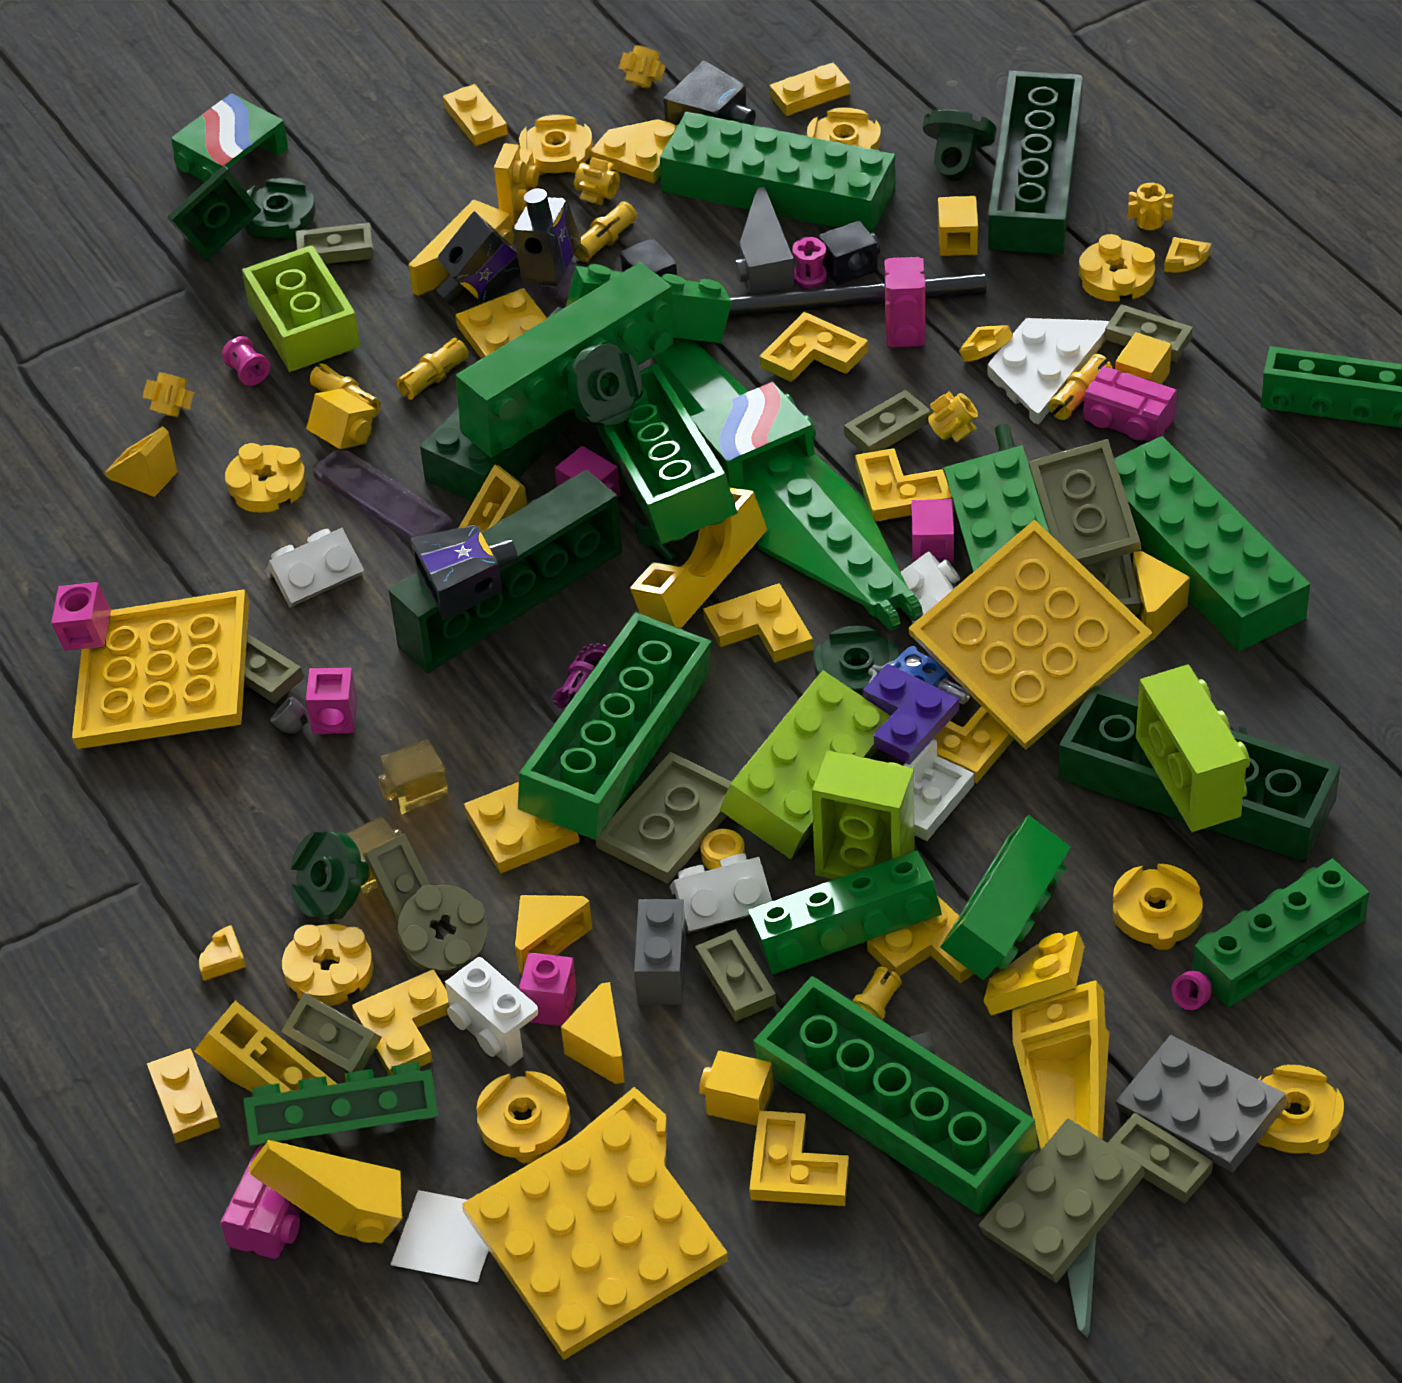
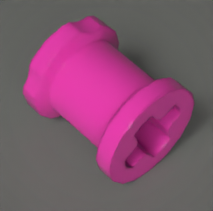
[792,237,827,289]
[222,336,271,386]

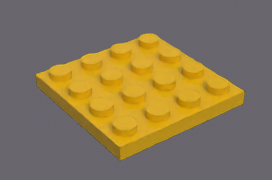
[908,519,1153,750]
[72,589,249,749]
[462,1109,728,1360]

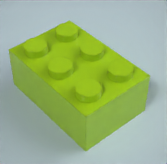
[242,245,361,372]
[1136,664,1250,832]
[812,750,915,879]

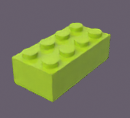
[719,670,890,859]

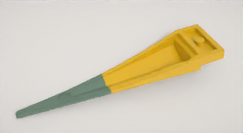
[1012,980,1109,1337]

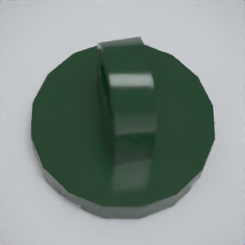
[922,109,997,180]

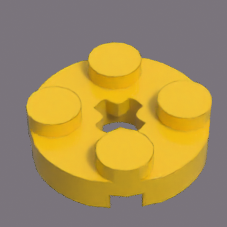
[807,108,881,150]
[519,115,593,175]
[1079,234,1155,302]
[225,443,306,513]
[1112,864,1203,950]
[282,924,374,1006]
[1258,1065,1344,1154]
[477,1071,571,1163]

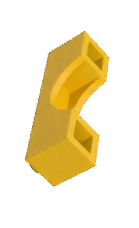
[630,488,768,629]

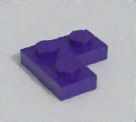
[863,663,959,765]

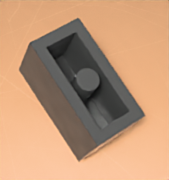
[634,899,686,1005]

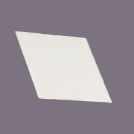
[391,1190,489,1282]

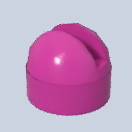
[1172,971,1213,1010]

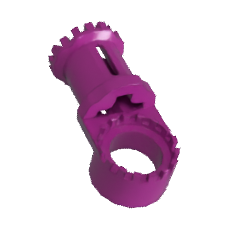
[552,643,610,712]

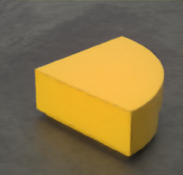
[1164,237,1211,273]
[959,325,1014,362]
[199,925,246,981]

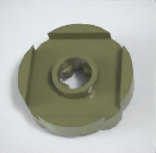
[397,885,488,975]

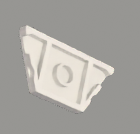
[988,318,1109,425]

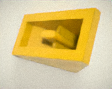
[104,426,177,497]
[459,465,527,532]
[1132,551,1190,640]
[515,895,593,976]
[561,982,625,1084]

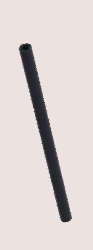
[728,273,987,317]

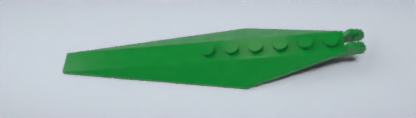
[652,337,924,631]

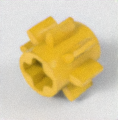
[618,45,666,89]
[574,157,620,206]
[1127,183,1173,230]
[142,372,194,417]
[928,391,978,442]

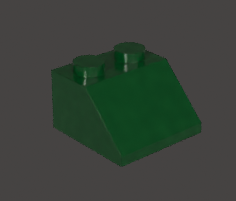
[167,166,261,261]

